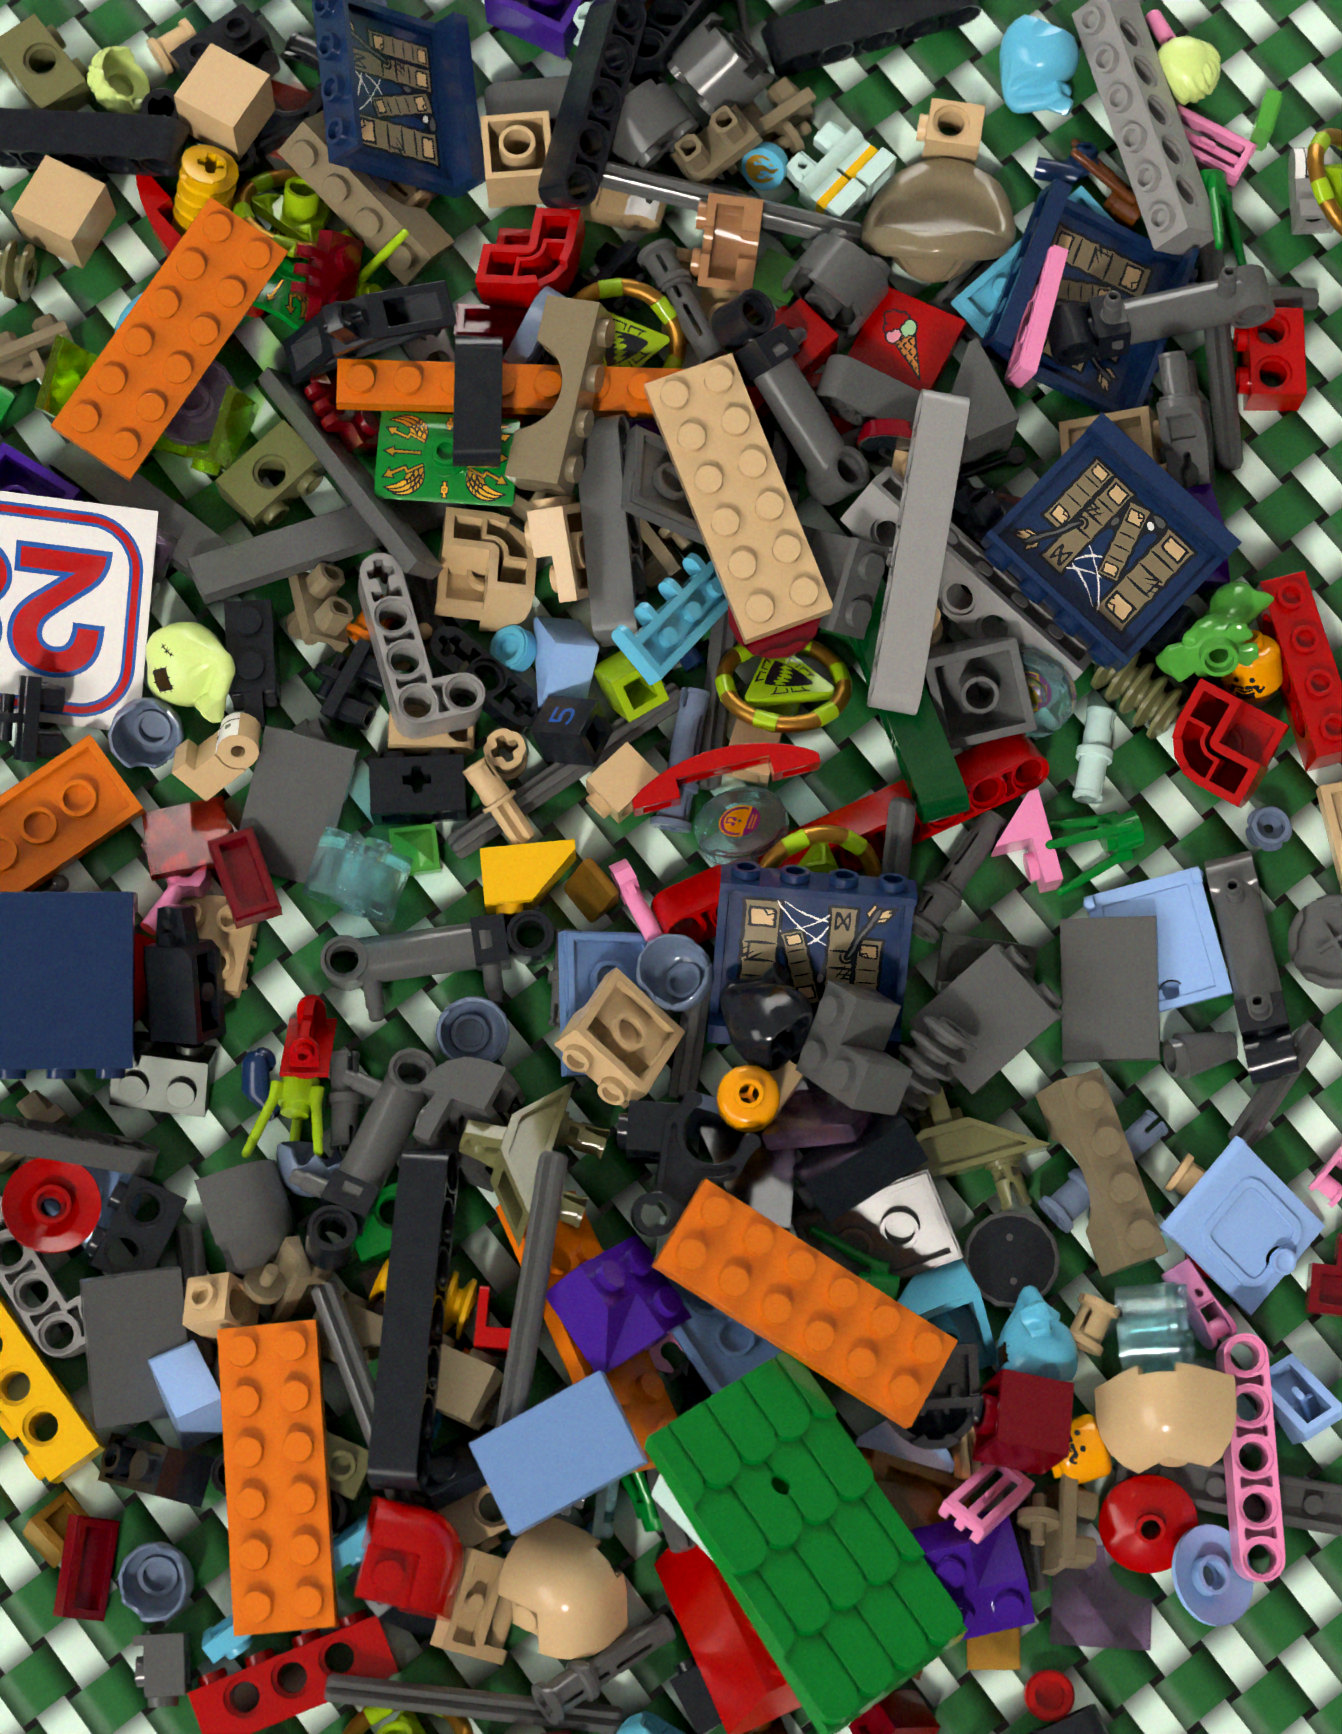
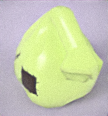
[145,622,236,723]

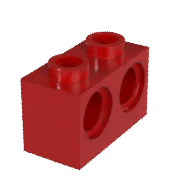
[1233,308,1307,411]

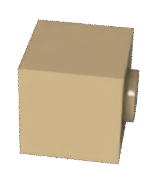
[174,43,275,161]
[480,111,551,208]
[11,155,117,269]

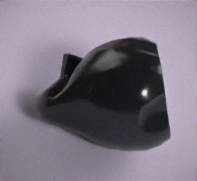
[720,962,813,1071]

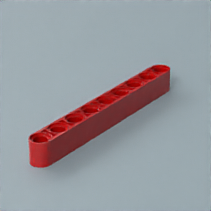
[650,733,1049,944]

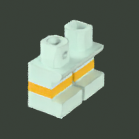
[786,121,897,221]

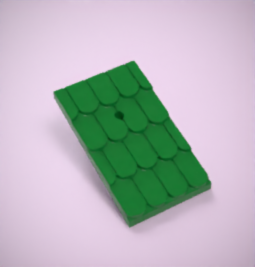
[644,1351,967,1734]

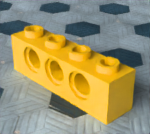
[0,1293,106,1484]

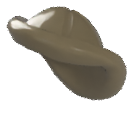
[860,158,1016,283]

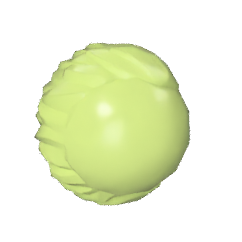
[1157,36,1221,105]
[87,46,150,114]

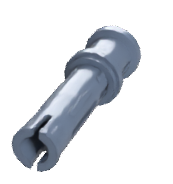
[650,687,711,833]
[1038,1110,1168,1233]

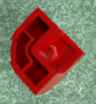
[475,207,586,307]
[1172,678,1290,808]
[353,1495,464,1622]

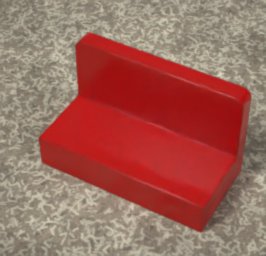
[474,1286,511,1358]

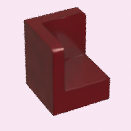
[849,1690,941,1734]

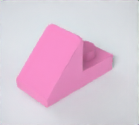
[991,789,1064,893]

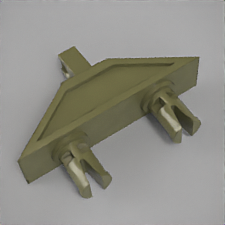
[459,1081,610,1248]
[916,1086,1052,1211]

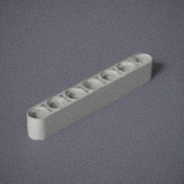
[867,389,970,715]

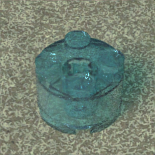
[302,827,413,923]
[1115,1281,1197,1374]

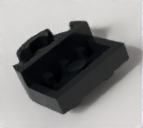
[883,1342,984,1450]
[415,1425,495,1512]

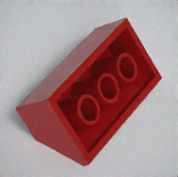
[654,1545,802,1734]

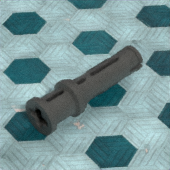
[637,238,727,364]
[912,810,1008,944]
[531,1611,676,1725]

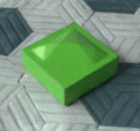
[388,823,441,878]

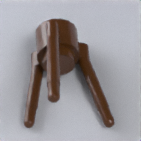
[1070,138,1142,230]

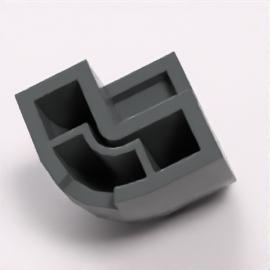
[412,1057,526,1192]
[195,1159,298,1280]

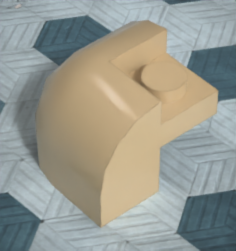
[434,506,537,632]
[1094,1362,1237,1473]
[498,1516,628,1659]

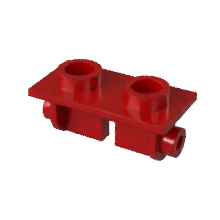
[279,994,337,1079]

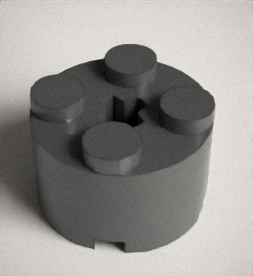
[667,12,774,116]
[609,76,699,173]
[782,228,891,339]

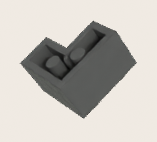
[795,980,913,1116]

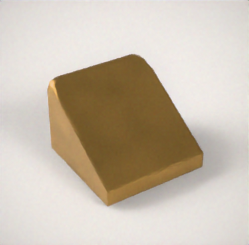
[564,857,619,923]
[23,1490,90,1568]
[966,1627,1020,1670]

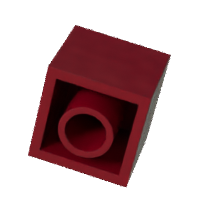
[972,1368,1074,1475]

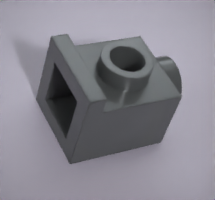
[133,1633,192,1708]

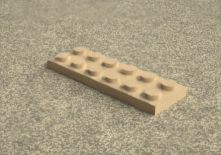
[644,353,833,645]

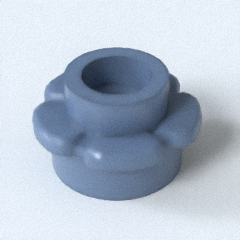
[1245,806,1292,852]

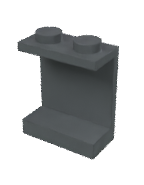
[801,524,890,640]
[908,944,1065,1094]

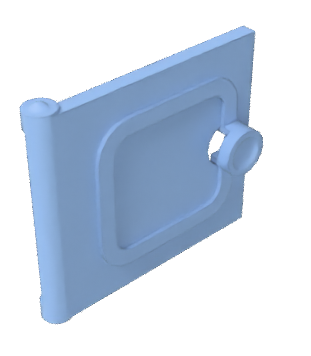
[1083,866,1233,1013]
[1159,1136,1325,1315]

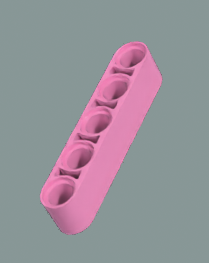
[1216,1333,1286,1582]

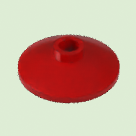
[1,1158,101,1254]
[1098,1474,1198,1573]

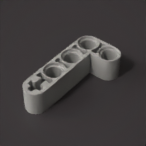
[358,553,485,739]
[0,1194,86,1360]

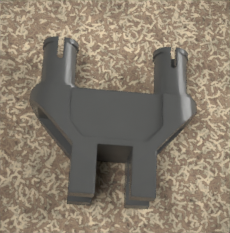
[1156,350,1216,489]

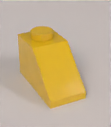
[480,839,577,919]

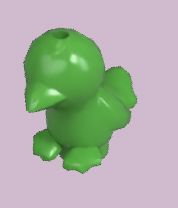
[1155,581,1274,682]

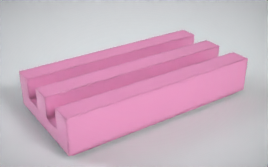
[1176,104,1258,188]
[938,1463,1035,1544]

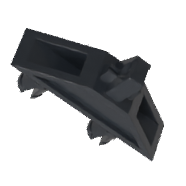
[283,280,457,385]

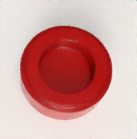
[1023,1669,1075,1721]

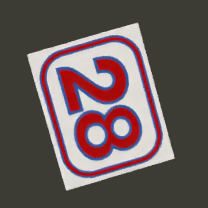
[0,491,158,730]

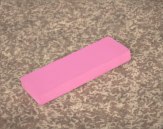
[1004,244,1069,389]

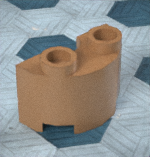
[690,193,764,292]

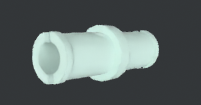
[1072,706,1117,804]

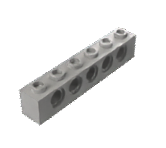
[1072,0,1214,256]
[840,465,1093,708]

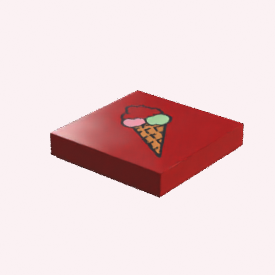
[847,287,967,391]

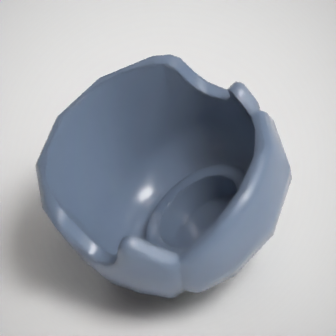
[108,697,185,769]
[636,933,713,1012]
[435,996,510,1063]
[276,1141,343,1197]
[118,1541,194,1623]

